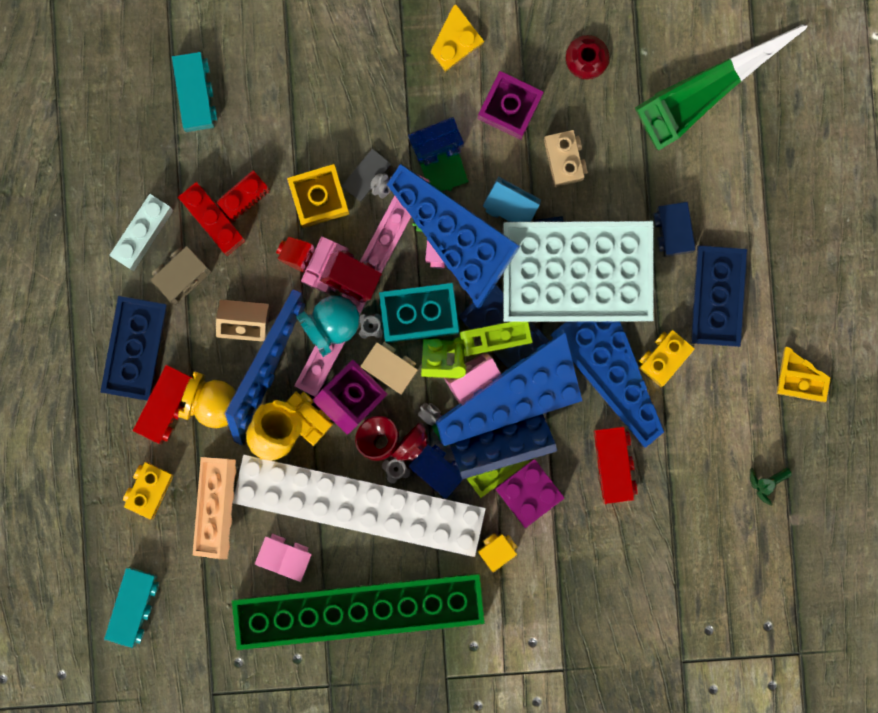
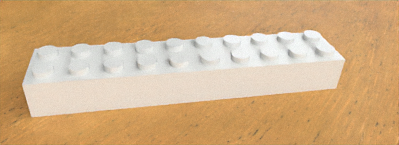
[233,455,485,557]

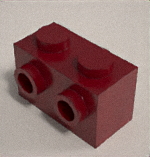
[319,250,382,303]

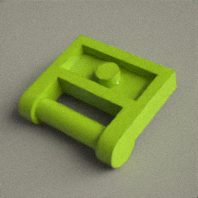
[421,337,466,378]

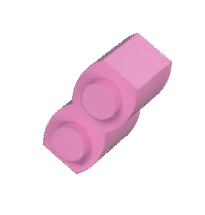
[255,534,312,582]

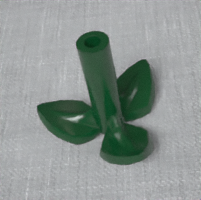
[749,467,792,506]

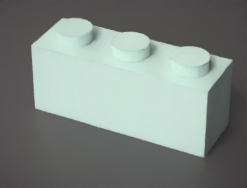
[109,194,174,271]

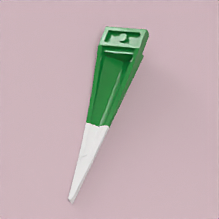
[635,24,807,151]

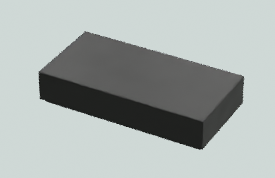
[342,149,391,202]

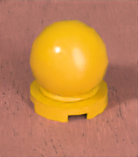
[178,371,237,428]
[246,400,302,461]

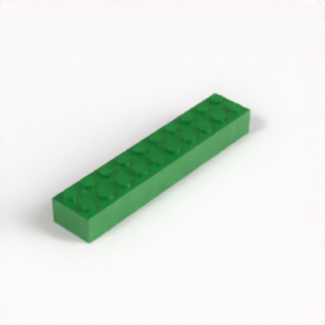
[232,573,485,650]

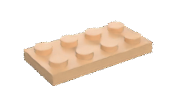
[193,457,236,559]

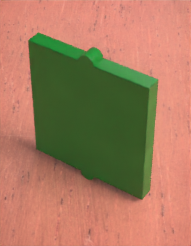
[417,142,469,191]

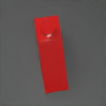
[276,236,315,273]

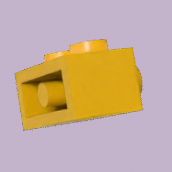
[638,330,695,387]
[123,462,174,520]
[477,533,518,572]

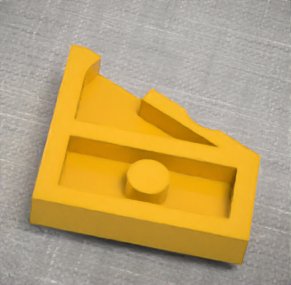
[431,4,484,72]
[777,347,830,403]

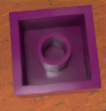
[478,71,544,140]
[312,360,388,435]
[495,459,565,528]

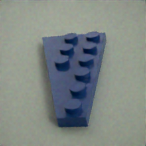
[387,164,521,308]
[225,290,305,446]
[550,321,664,448]
[436,330,582,446]

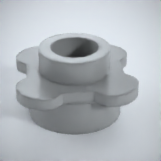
[370,173,391,198]
[359,314,383,339]
[418,403,442,426]
[382,459,410,483]

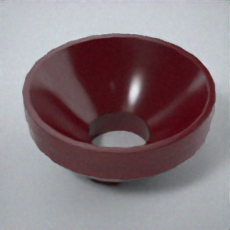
[565,35,610,80]
[355,416,400,461]
[391,421,429,461]

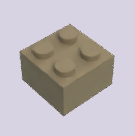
[151,246,212,305]

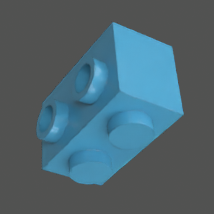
[483,176,541,222]

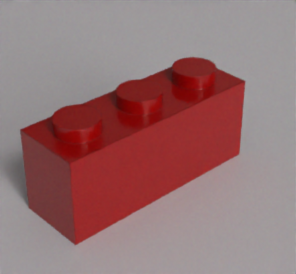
[178,182,246,256]
[133,365,194,444]
[593,427,638,504]

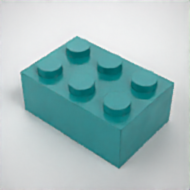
[379,283,459,343]

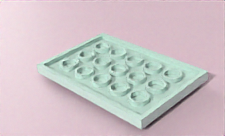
[504,221,653,322]

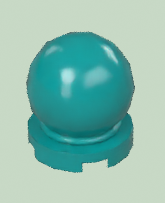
[296,296,360,357]

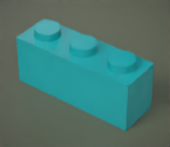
[172,52,218,132]
[104,567,159,648]

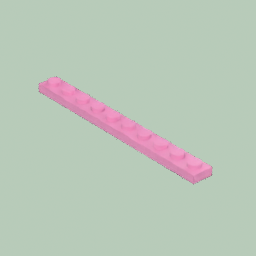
[294,173,430,397]

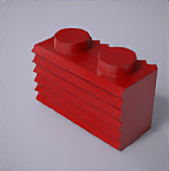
[216,170,269,222]

